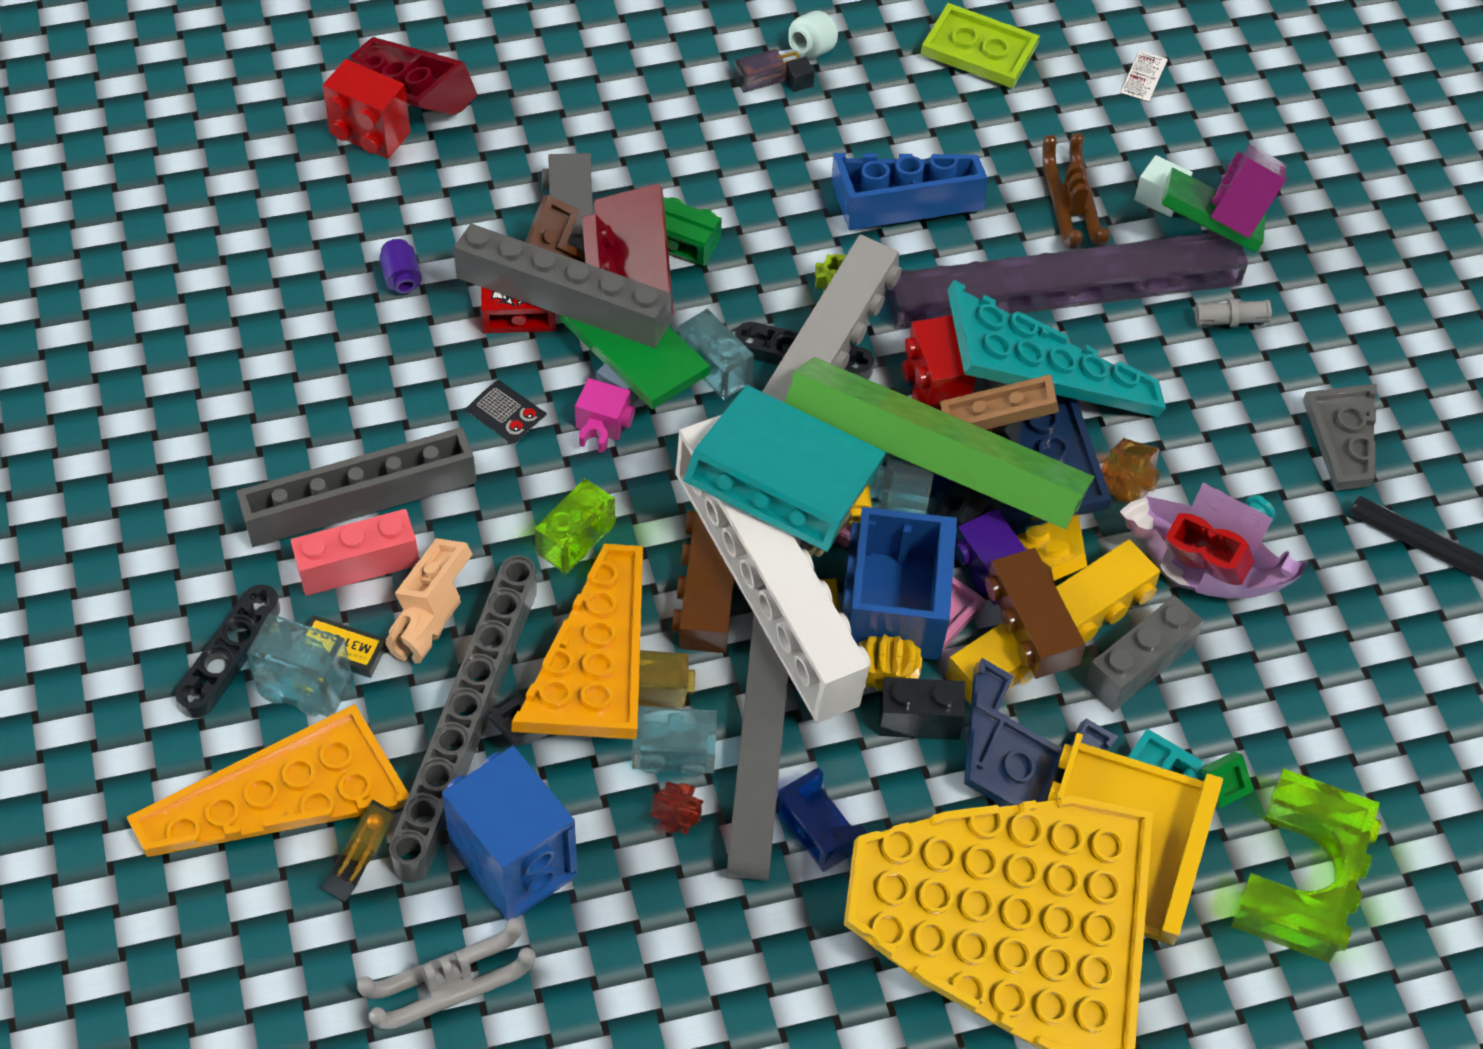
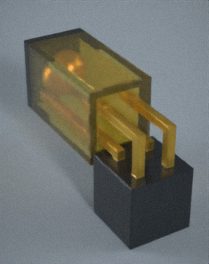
[322,799,396,902]

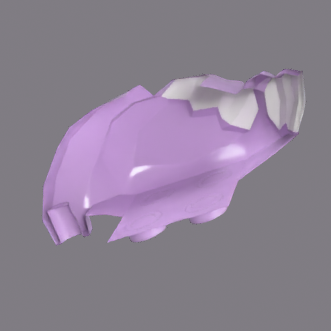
[1120,483,1307,599]

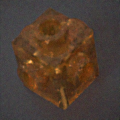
[1102,438,1160,503]

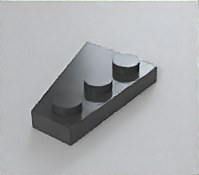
[1303,384,1377,491]

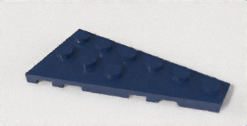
[1000,326,1112,530]

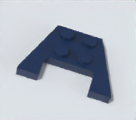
[964,658,1118,807]

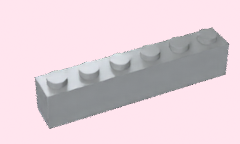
[762,234,902,402]

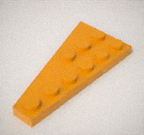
[511,544,643,739]
[127,704,409,857]

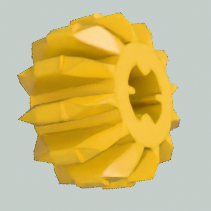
[858,634,922,691]

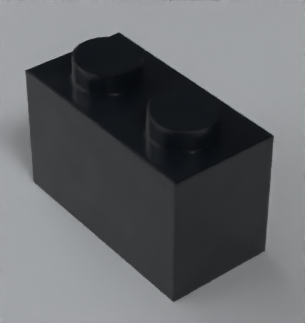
[879,677,965,740]

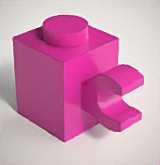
[575,378,635,453]

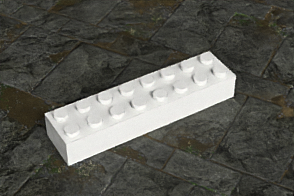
[675,415,871,724]

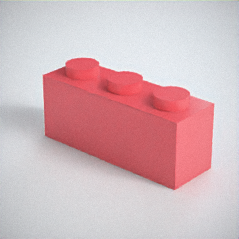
[290,509,419,596]

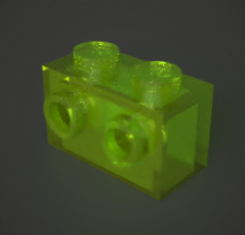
[535,478,616,574]

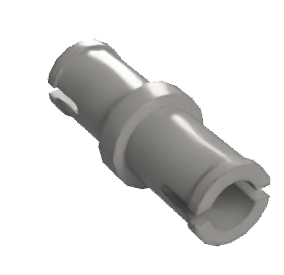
[1195,299,1272,328]

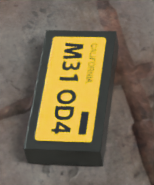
[296,615,387,678]

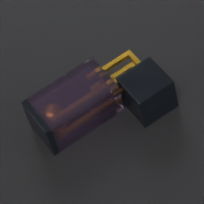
[734,49,815,93]

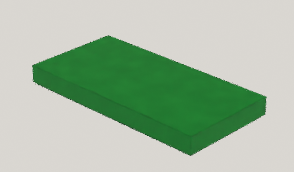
[560,315,711,409]

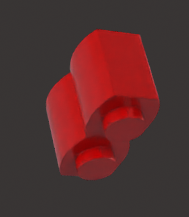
[1165,513,1254,585]

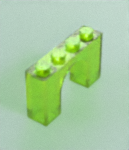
[1231,768,1382,963]

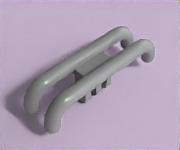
[357,918,536,1030]

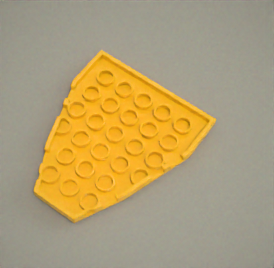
[844,796,1153,1049]

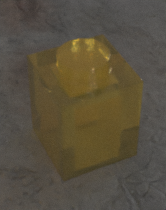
[638,650,695,709]

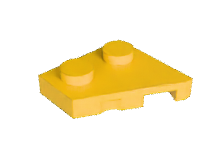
[1017,515,1087,581]

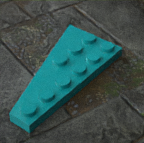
[947,280,1166,417]

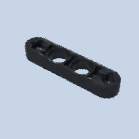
[734,322,874,379]
[176,584,280,718]

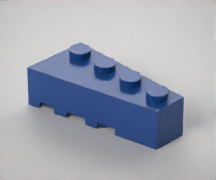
[832,153,988,230]

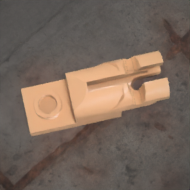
[386,538,473,664]

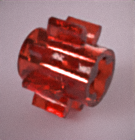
[650,782,704,834]

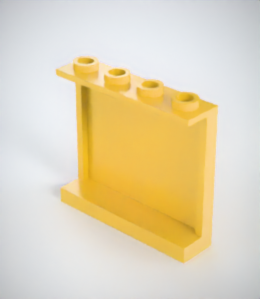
[1047,733,1223,946]

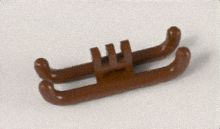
[1042,133,1110,250]

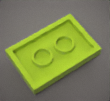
[921,3,1040,88]

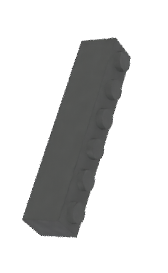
[453,223,671,348]
[236,427,477,547]

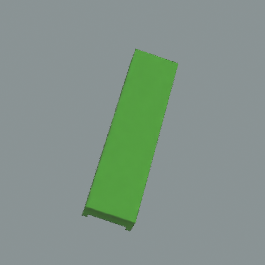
[784,357,1095,529]

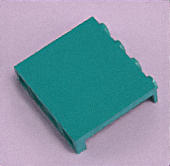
[683,384,886,552]

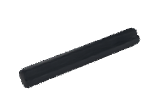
[1350,496,1483,581]

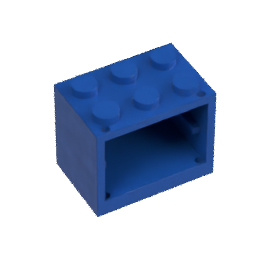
[841,507,957,660]
[442,745,578,921]

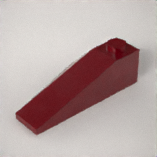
[350,37,478,115]

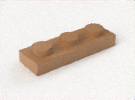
[940,374,1059,430]

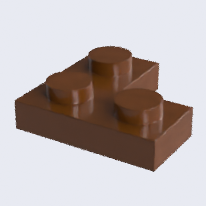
[525,195,585,263]

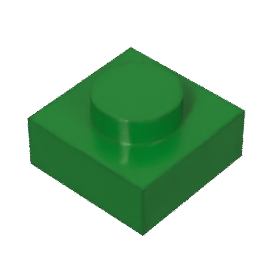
[1201,751,1254,808]

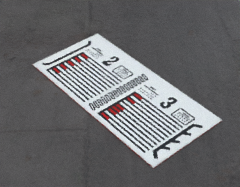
[1120,50,1168,102]

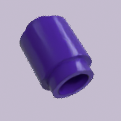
[379,239,422,294]

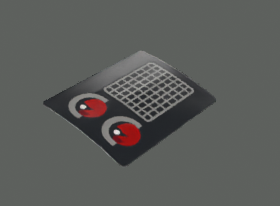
[466,380,547,445]

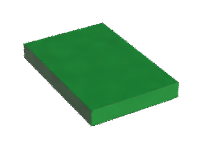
[1161,167,1266,253]

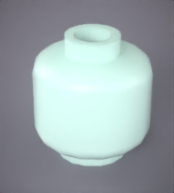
[788,10,838,59]

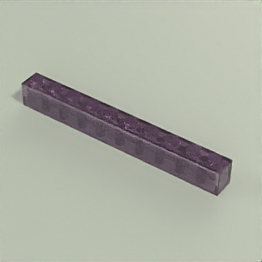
[887,232,1248,330]

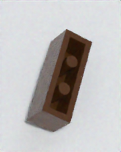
[985,547,1086,679]

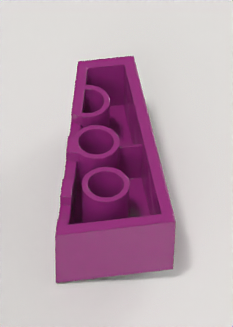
[1211,144,1287,239]

